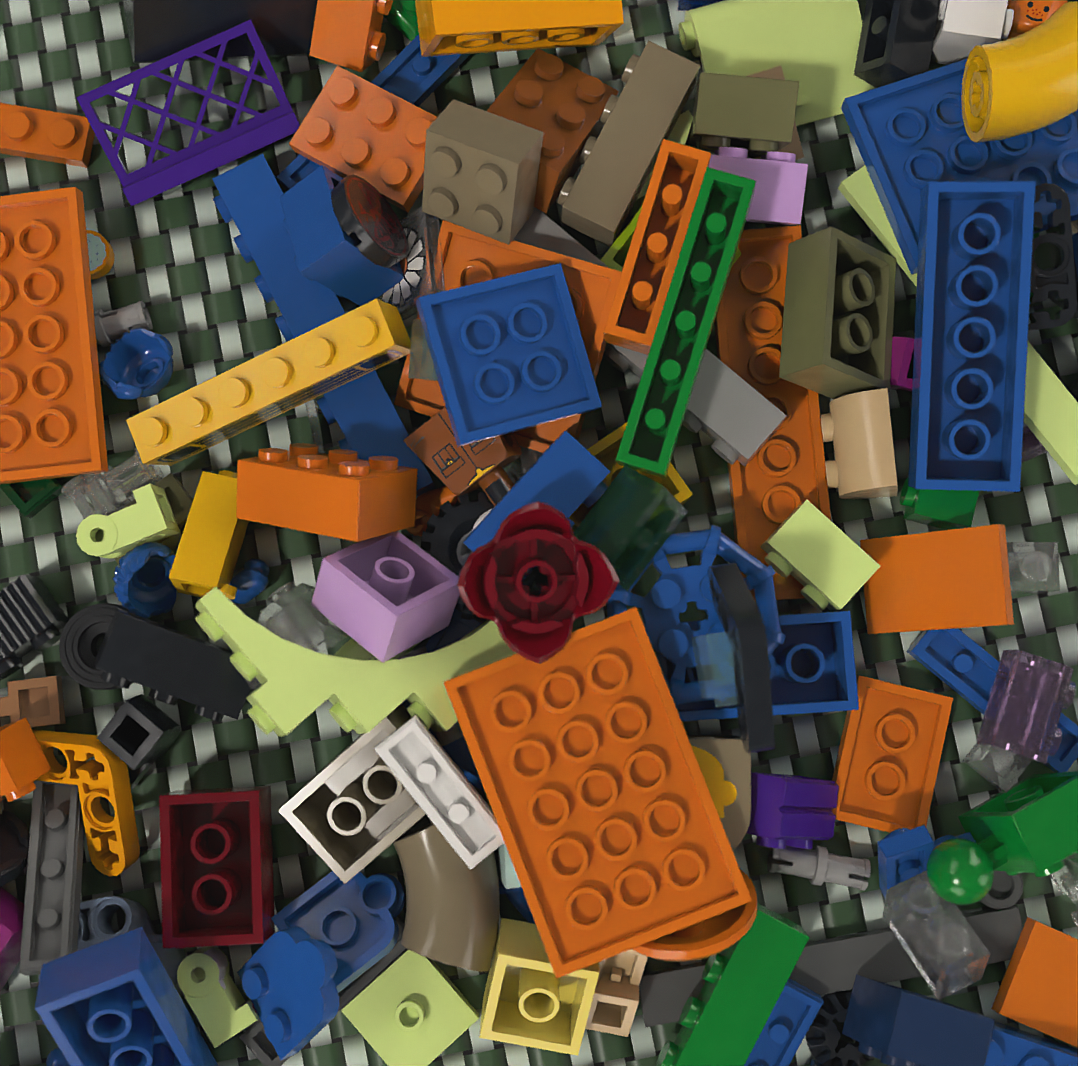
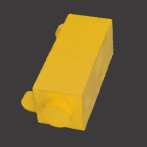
[169,470,249,600]

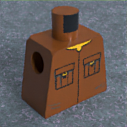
[404,407,522,506]

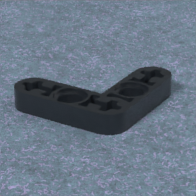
[1028,183,1077,331]
[708,562,775,753]

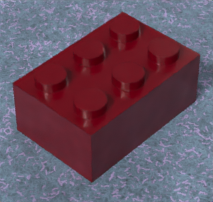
[159,786,275,949]

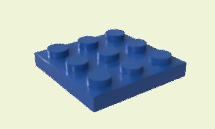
[416,263,602,447]

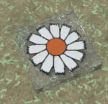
[376,207,445,321]

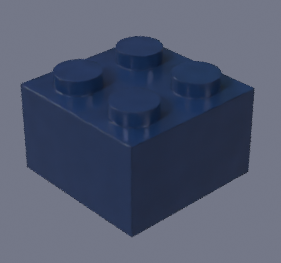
[842,974,995,1066]

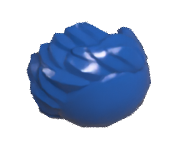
[100,328,174,400]
[112,542,177,618]

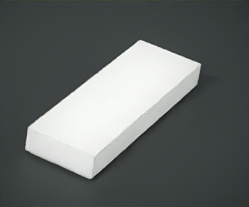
[374,715,505,870]

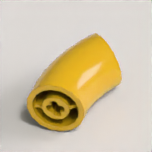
[961,1,1078,143]

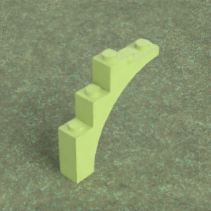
[195,587,517,737]

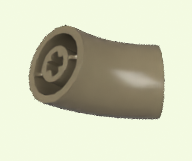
[393,815,500,972]

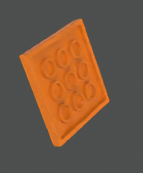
[394,220,622,453]

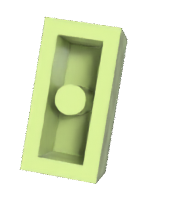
[760,500,880,612]

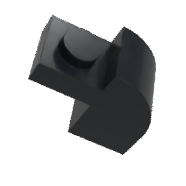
[92,694,181,791]

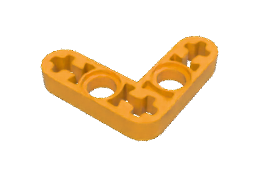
[32,729,140,877]

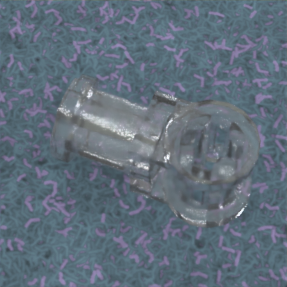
[61,448,164,519]

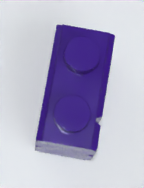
[746,772,839,849]

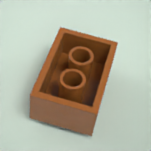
[487,48,619,213]

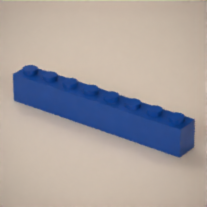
[212,153,436,499]

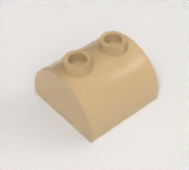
[821,388,898,499]

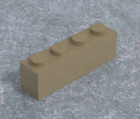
[557,40,700,247]

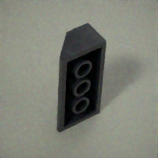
[123,0,318,64]

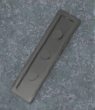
[19,780,85,976]

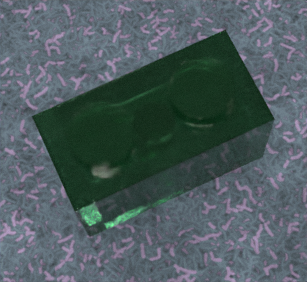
[573,465,688,592]

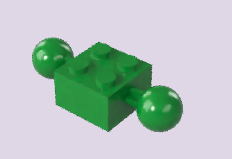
[926,771,1078,905]

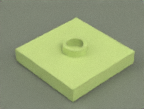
[341,949,480,1066]

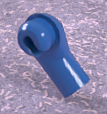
[229,559,270,604]

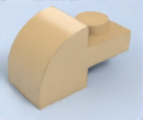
[585,949,648,1037]

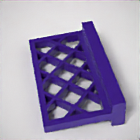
[76,19,300,206]

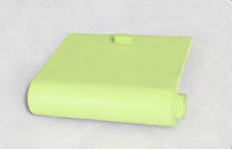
[679,0,875,126]

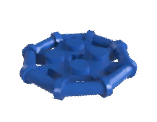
[606,525,786,706]

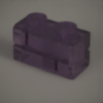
[976,650,1076,764]

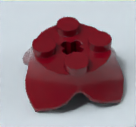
[457,501,619,664]

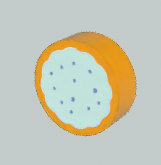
[86,230,115,280]

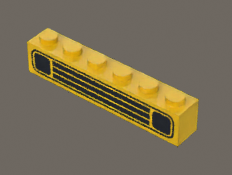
[126,299,415,466]

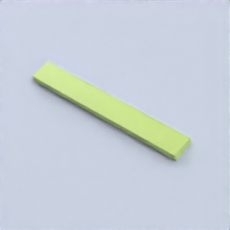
[838,166,1078,485]

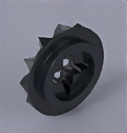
[806,990,875,1066]

